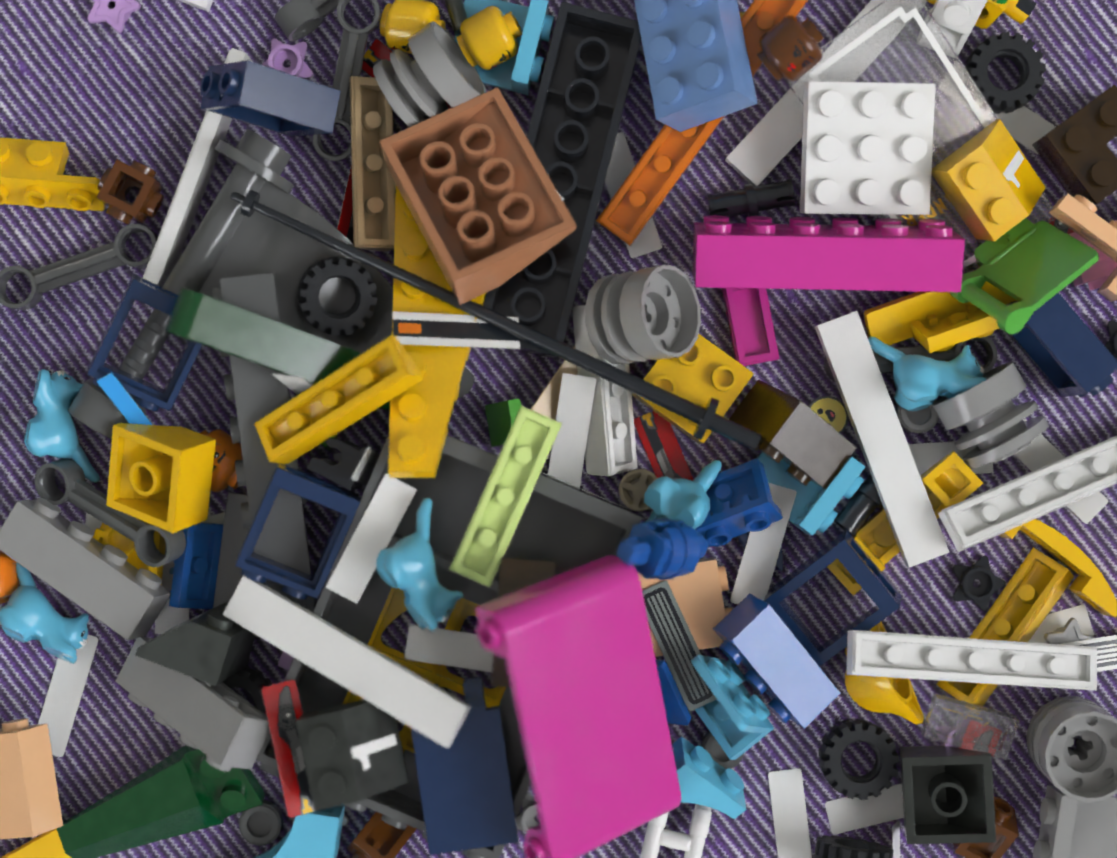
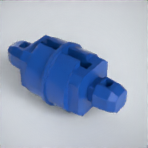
[617,518,709,580]

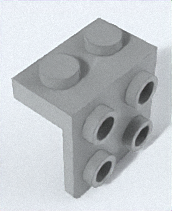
[1033,785,1117,858]

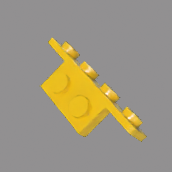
[0,137,106,211]
[864,281,1016,353]

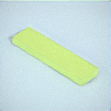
[449,406,562,588]

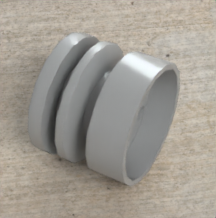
[373,22,486,127]
[585,265,701,364]
[932,361,1049,469]
[1026,696,1117,803]

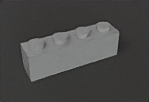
[0,498,171,640]
[115,637,270,771]

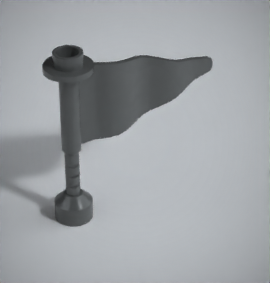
[68,129,474,439]

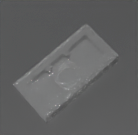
[921,693,1020,760]

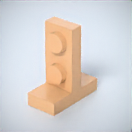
[1049,194,1117,302]

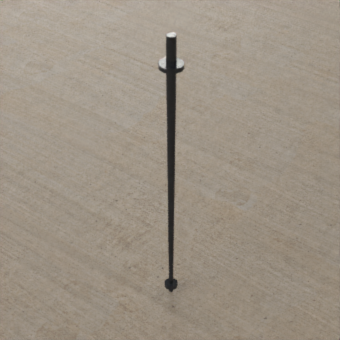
[230,190,762,450]

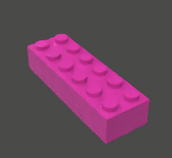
[692,215,965,292]

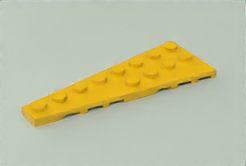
[388,186,486,478]

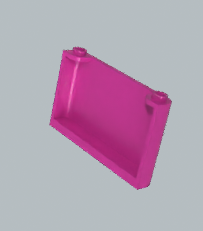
[476,555,681,858]

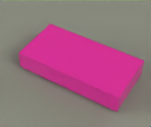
[722,288,780,366]

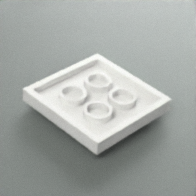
[800,81,936,215]

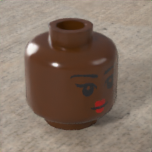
[757,15,825,81]

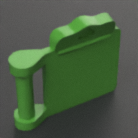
[950,218,1099,334]

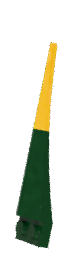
[0,745,265,858]

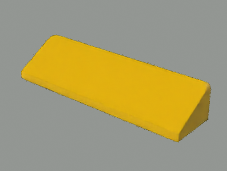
[254,335,424,464]
[936,547,1074,713]

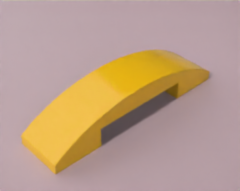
[827,450,983,596]
[999,519,1117,618]

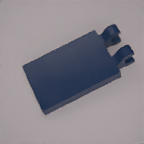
[411,677,519,855]

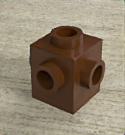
[97,159,164,225]

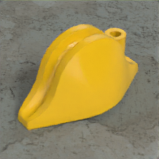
[845,622,924,725]

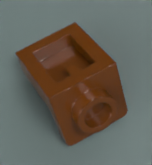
[953,797,1019,858]
[347,812,416,858]

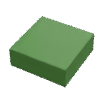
[485,399,522,447]

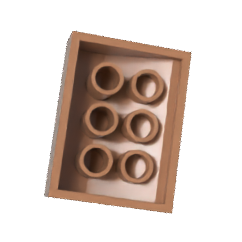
[379,87,576,305]

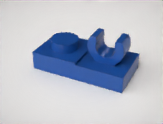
[169,522,223,609]

